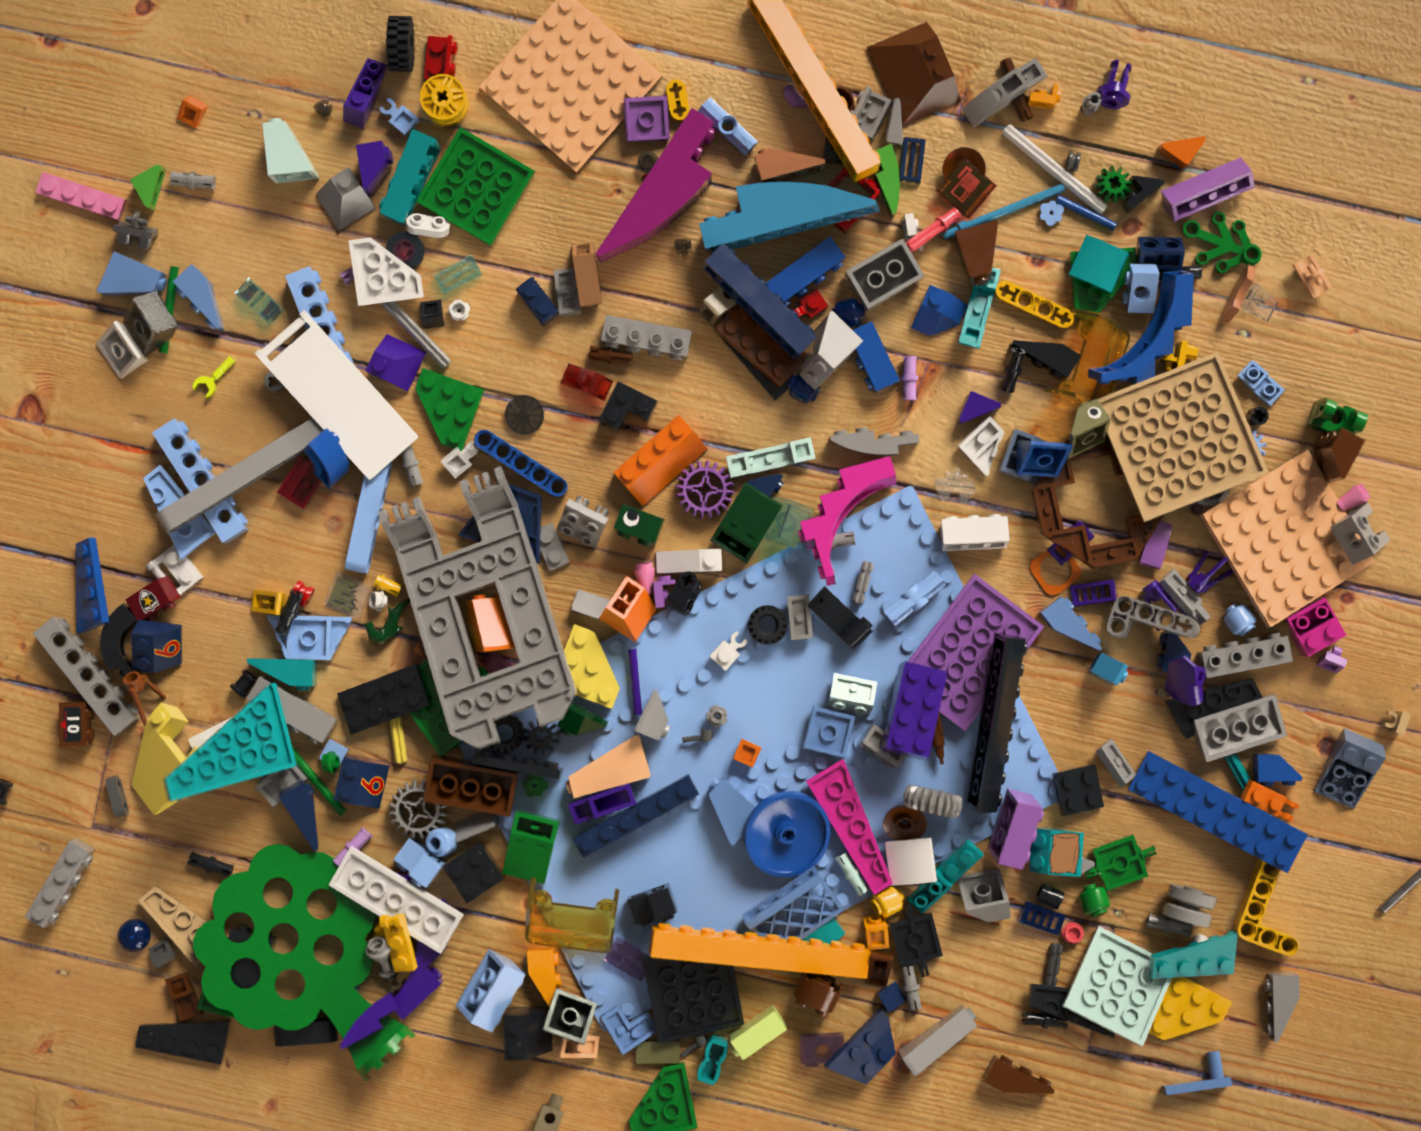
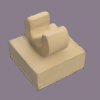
[1382,711,1411,735]

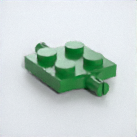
[1084,834,1157,891]

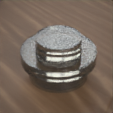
[638,151,658,174]

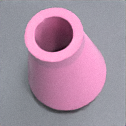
[1337,483,1371,512]
[633,562,655,594]

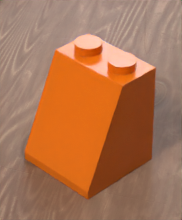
[466,593,515,653]

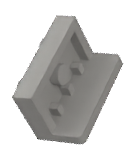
[850,86,892,141]
[254,766,308,807]

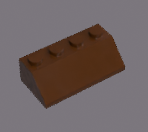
[423,754,519,817]

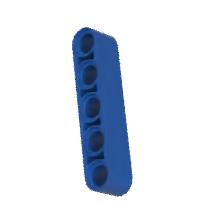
[474,430,568,498]

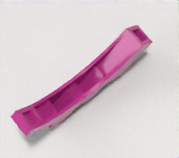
[798,456,896,586]

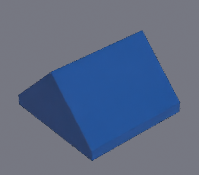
[1016,440,1073,477]

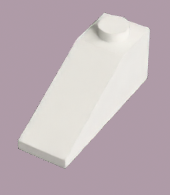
[656,549,722,574]

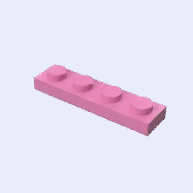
[36,172,127,221]

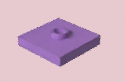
[623,96,670,143]

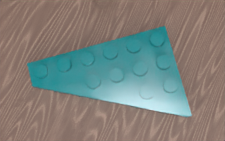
[163,683,297,801]

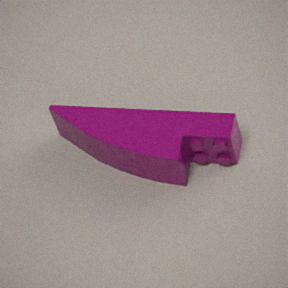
[595,108,715,263]

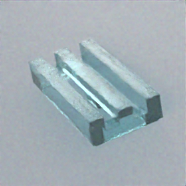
[434,254,483,295]

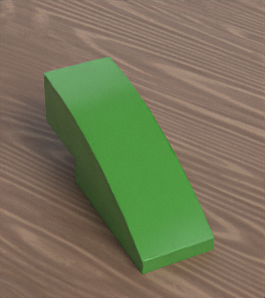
[874,144,900,217]

